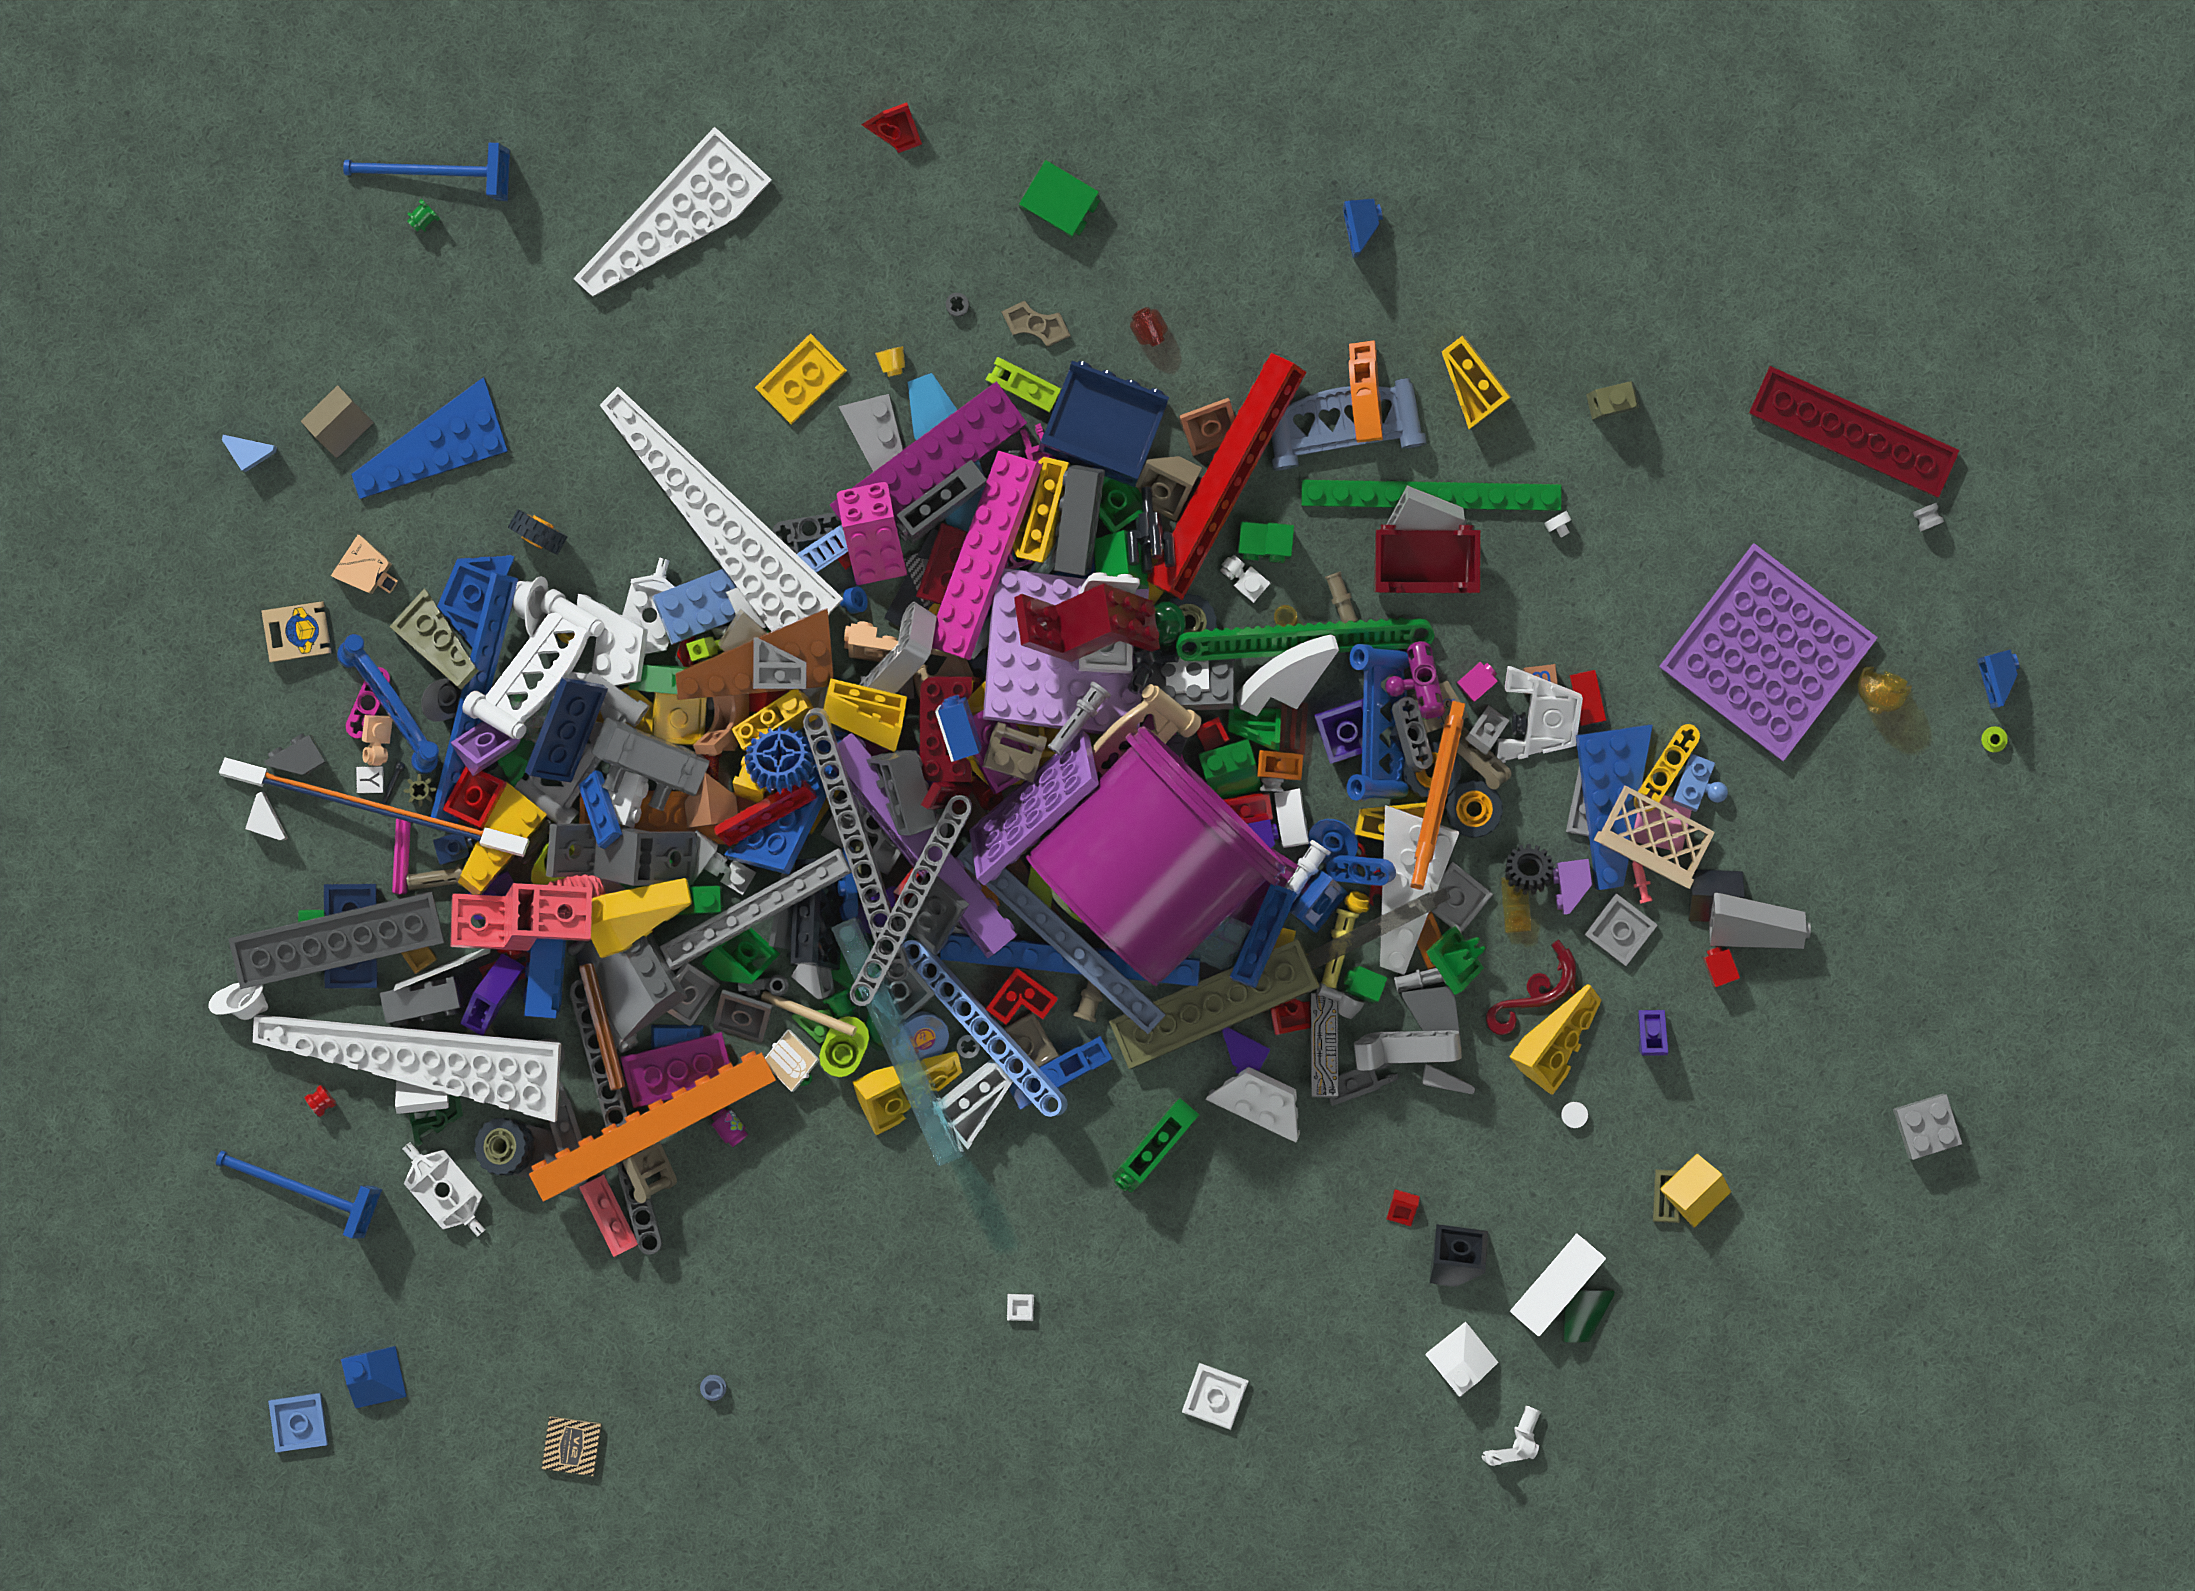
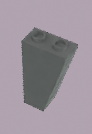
[896,460,987,545]

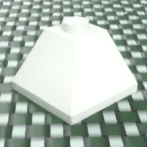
[1425,1322,1498,1397]

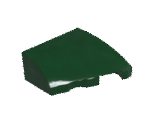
[408,1094,463,1147]
[1563,1290,1615,1342]

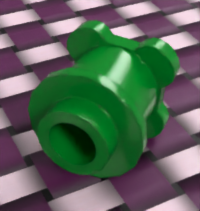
[407,199,440,232]
[823,988,856,1019]

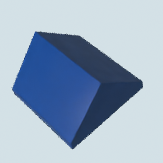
[1289,869,1348,933]

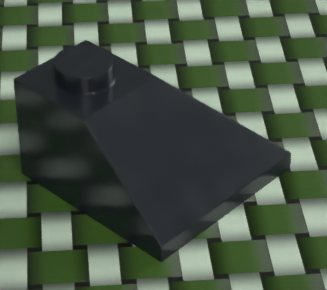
[1430,1224,1488,1287]

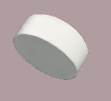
[1561,1102,1588,1128]

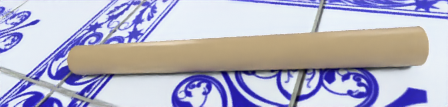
[761,991,857,1037]

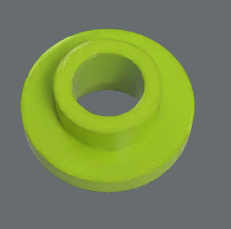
[1981,726,2008,752]

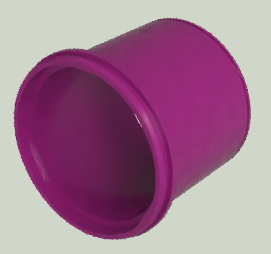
[1026,726,1286,987]

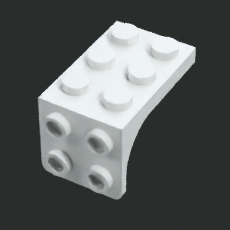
[1079,572,1140,674]

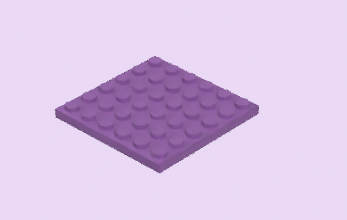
[1659,543,1878,762]

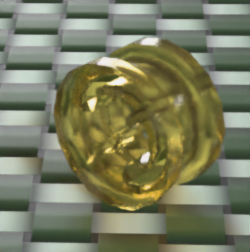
[1274,605,1297,627]

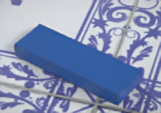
[578,770,622,849]

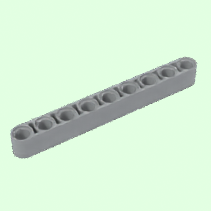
[850,795,972,1006]

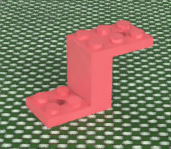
[451,883,592,951]

